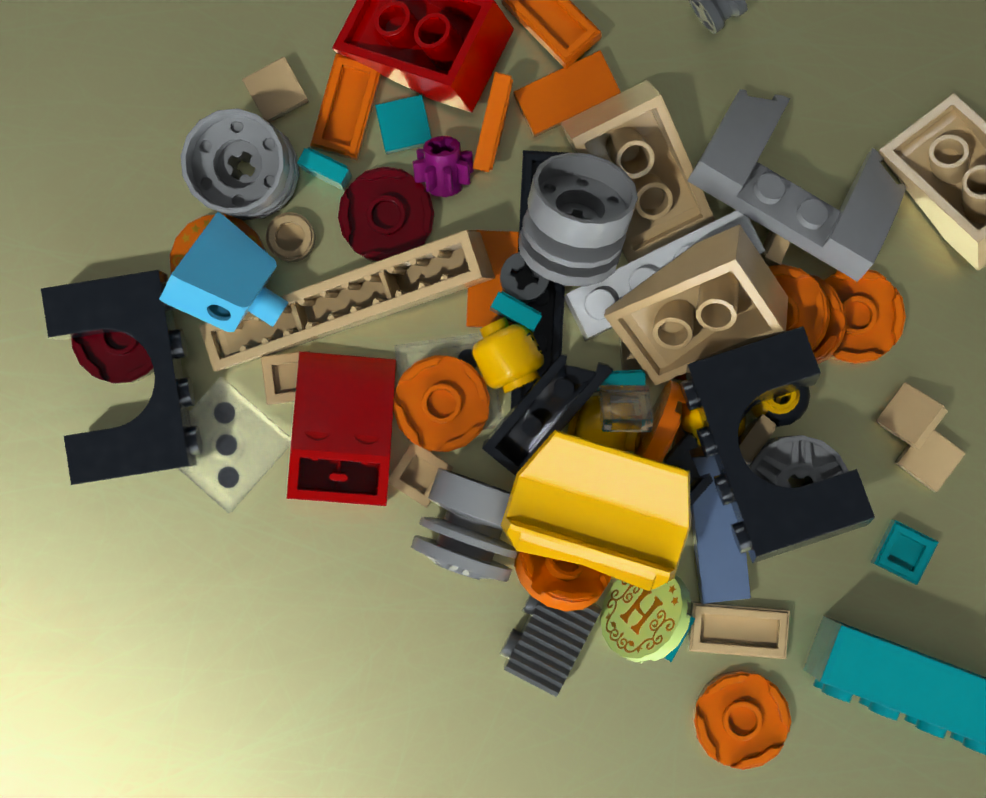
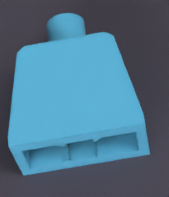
[159,211,289,332]

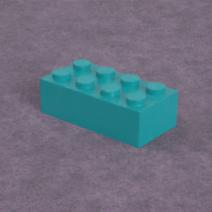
[803,616,986,755]

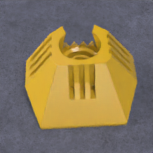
[501,430,691,591]

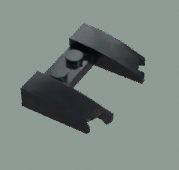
[482,353,713,506]

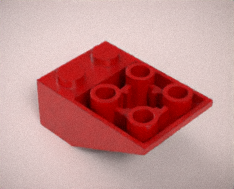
[287,351,396,506]

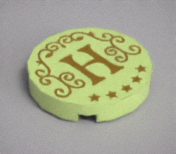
[600,575,691,663]

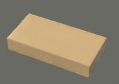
[687,601,790,659]

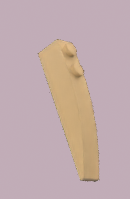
[199,230,495,371]

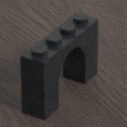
[41,270,202,485]
[680,326,875,563]

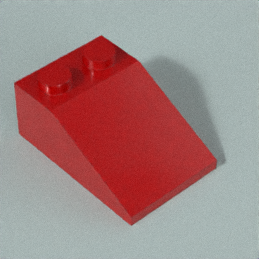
[332,0,514,113]

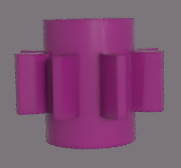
[413,136,474,197]

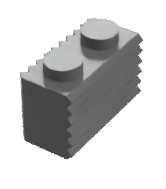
[500,595,602,697]

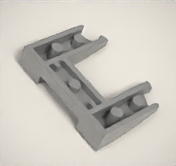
[687,89,907,282]

